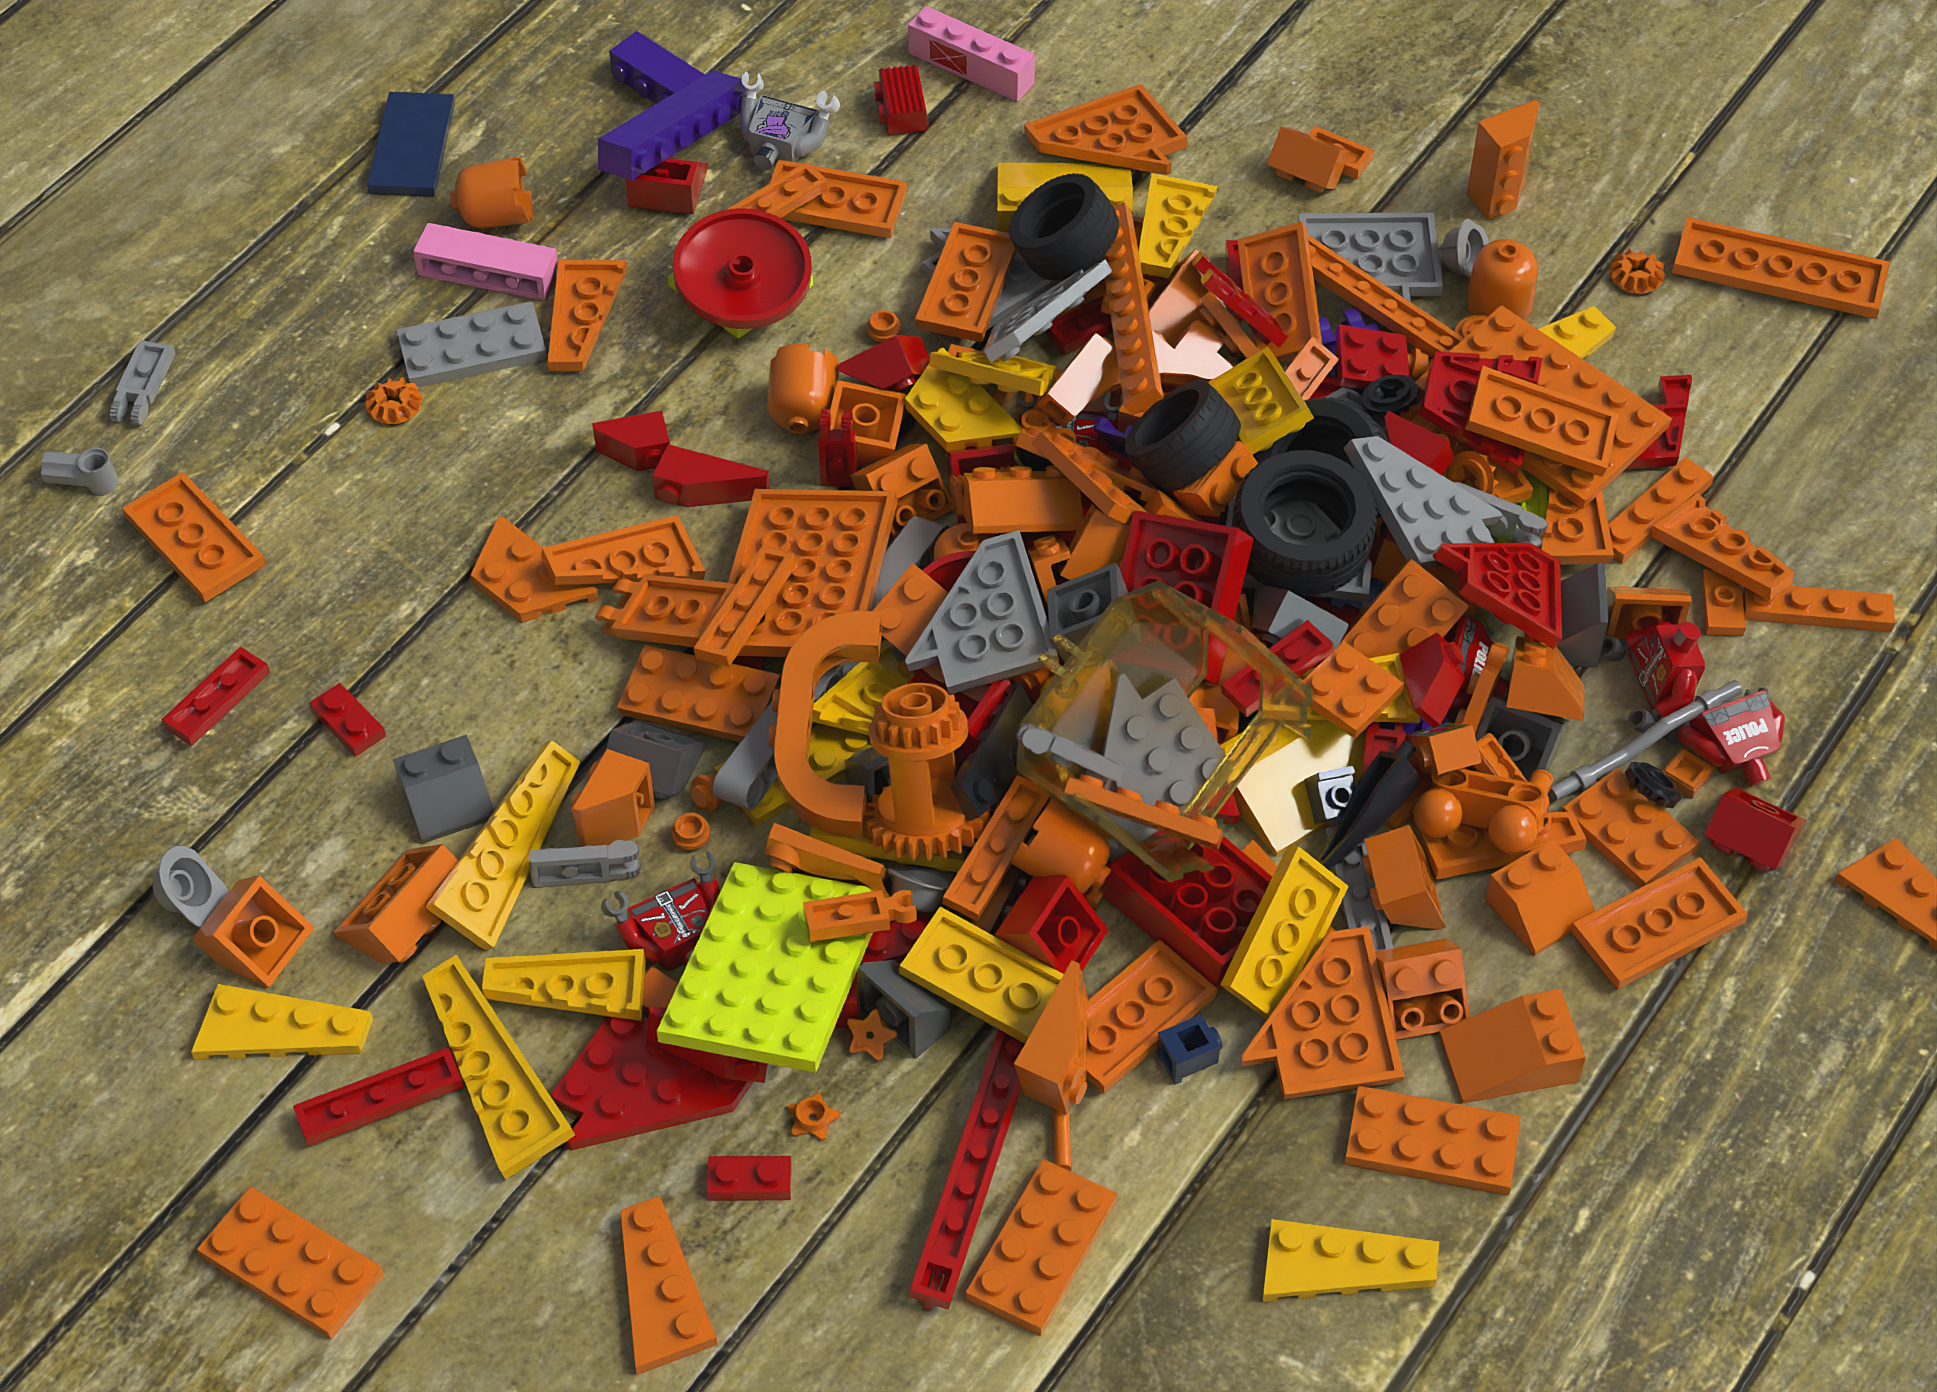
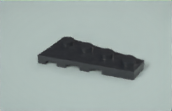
[950,682,1051,821]

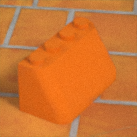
[1112,249,1235,392]

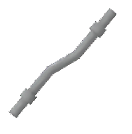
[1548,680,1742,801]

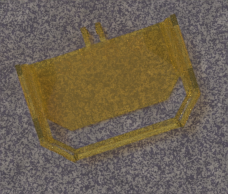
[1016,580,1313,882]

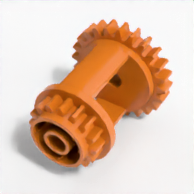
[864,683,991,861]

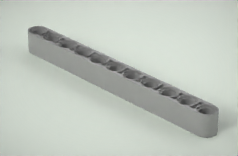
[713,516,950,810]

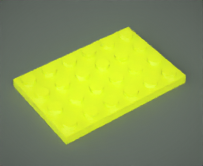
[657,862,873,1073]

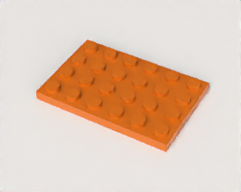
[1414,305,1672,509]
[728,489,898,657]

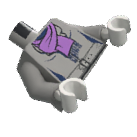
[740,72,840,170]

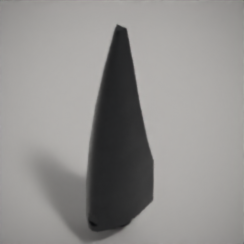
[1316,740,1420,870]

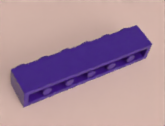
[598,70,746,181]

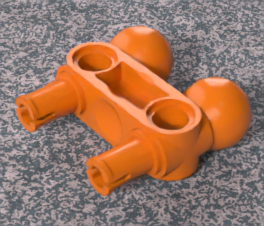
[1413,765,1553,854]

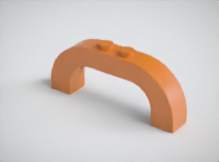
[769,611,882,837]

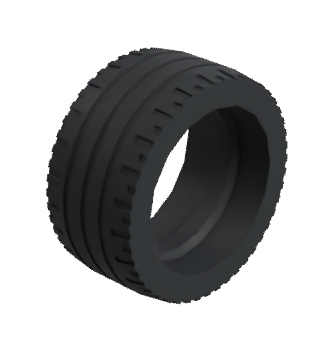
[1009,173,1119,281]
[1125,380,1241,492]

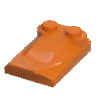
[765,823,891,898]

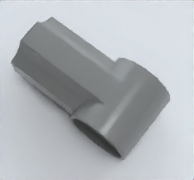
[41,448,119,495]

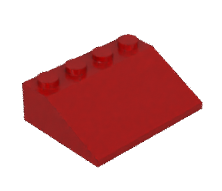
[1103,510,1254,685]
[1103,808,1272,992]

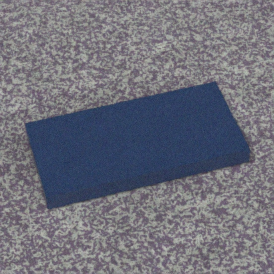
[367,92,455,196]

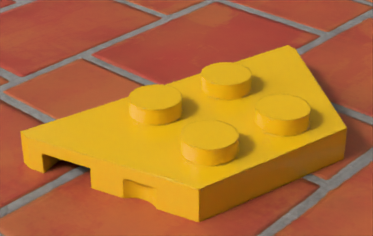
[905,348,1022,452]
[929,352,1056,396]
[812,639,914,735]

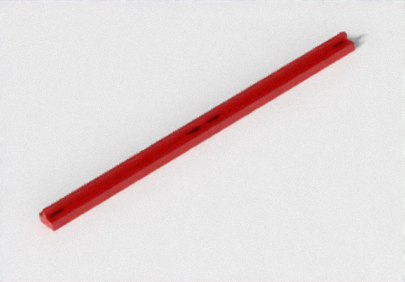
[908,769,1091,1311]

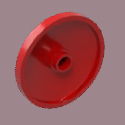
[673,208,812,329]

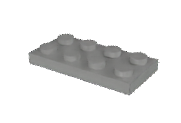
[396,301,548,387]

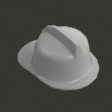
[1438,219,1489,278]
[152,846,229,928]
[887,865,957,915]

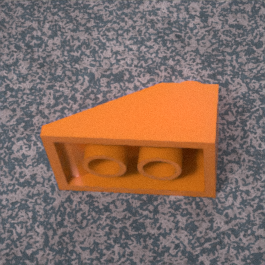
[1014,960,1088,1115]
[1439,989,1586,1104]

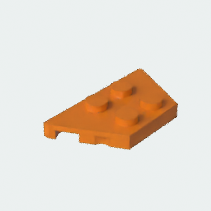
[471,515,599,623]

